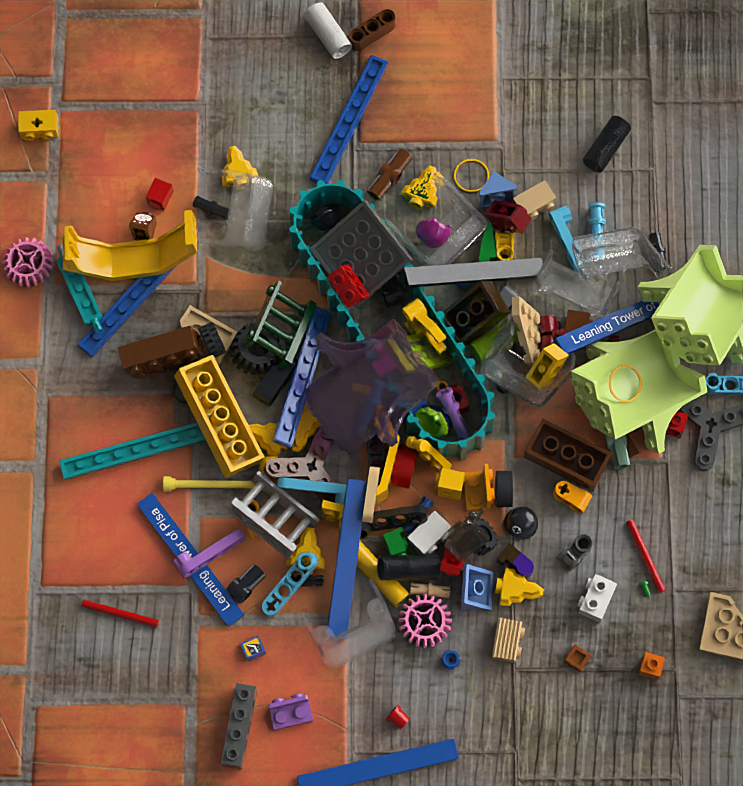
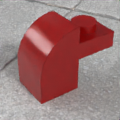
[390,444,419,489]
[440,537,468,576]

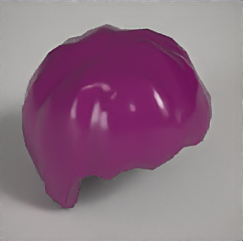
[416,217,451,248]

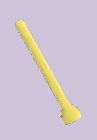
[163,476,256,492]

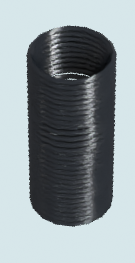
[583,115,631,173]
[377,555,441,581]

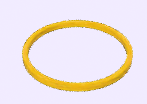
[454,159,489,193]
[609,365,642,402]

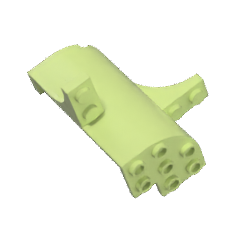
[638,245,743,365]
[571,329,707,454]

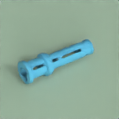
[589,203,606,261]

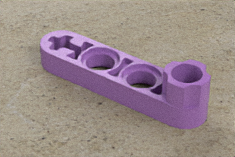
[173,529,246,578]

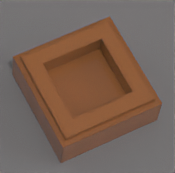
[564,644,591,672]

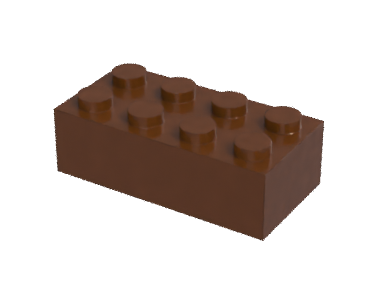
[118,326,206,379]
[524,418,612,492]

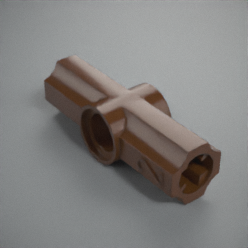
[367,148,412,201]

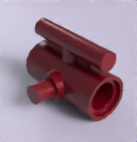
[538,315,566,353]

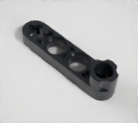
[360,505,428,540]

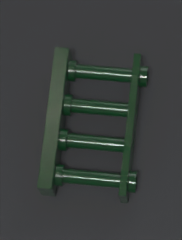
[245,280,317,370]

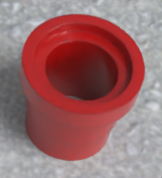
[385,705,410,730]

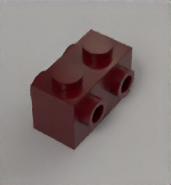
[485,200,532,234]

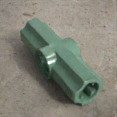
[604,434,630,470]

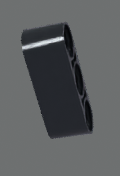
[253,358,297,407]
[366,419,386,477]

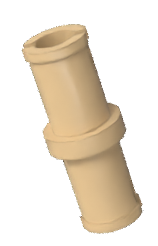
[410,582,450,599]

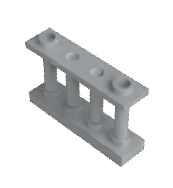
[227,471,320,559]

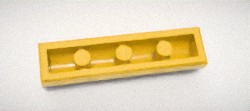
[356,541,410,608]

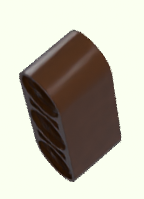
[349,9,395,51]

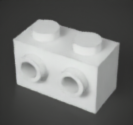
[577,574,617,623]

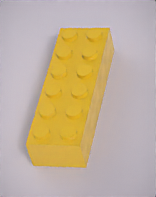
[174,355,264,478]

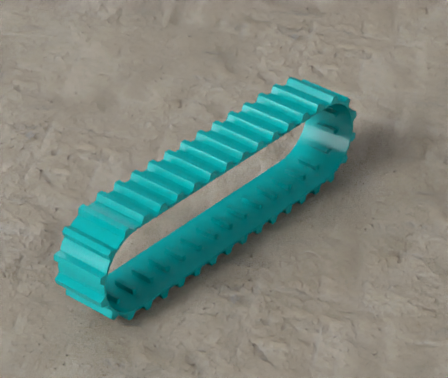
[289,180,495,461]

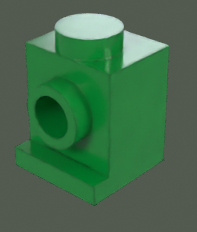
[383,528,409,555]

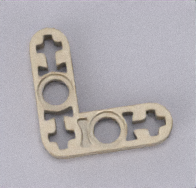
[362,466,380,523]

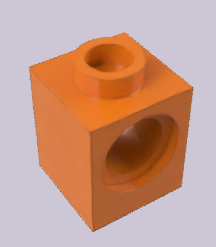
[638,652,665,681]

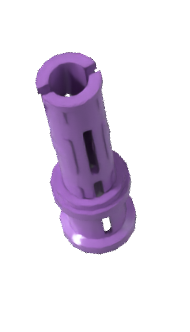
[436,387,471,441]

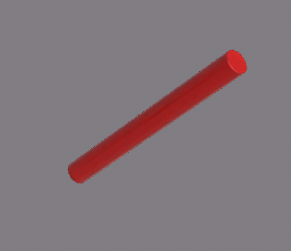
[626,519,666,593]
[82,599,159,628]

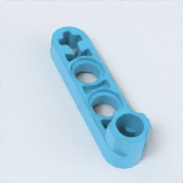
[548,206,587,277]
[705,373,743,395]
[277,477,346,505]
[262,552,318,615]

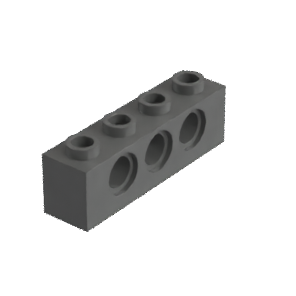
[221,683,257,769]

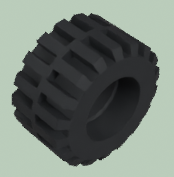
[230,323,281,375]

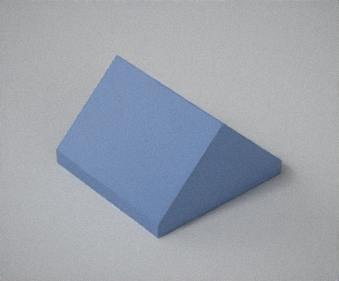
[478,172,517,209]
[461,564,494,611]

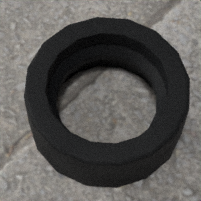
[495,471,513,507]

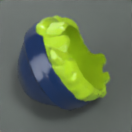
[414,404,451,437]

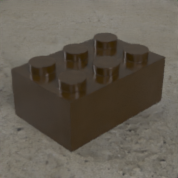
[443,281,511,346]

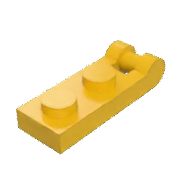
[406,436,452,471]

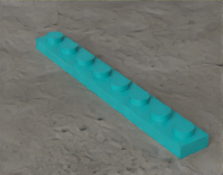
[59,422,206,480]

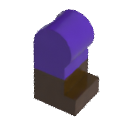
[496,543,534,578]

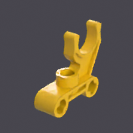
[401,298,447,354]

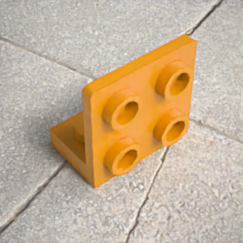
[464,463,495,512]

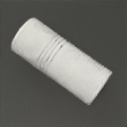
[304,3,352,59]

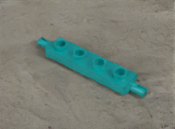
[56,244,103,334]

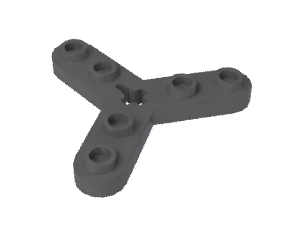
[678,398,743,471]

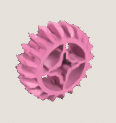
[2,237,53,288]
[398,594,452,648]

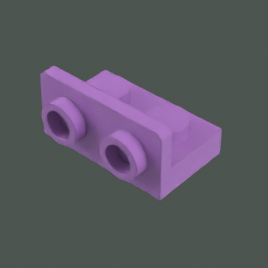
[268,693,313,731]

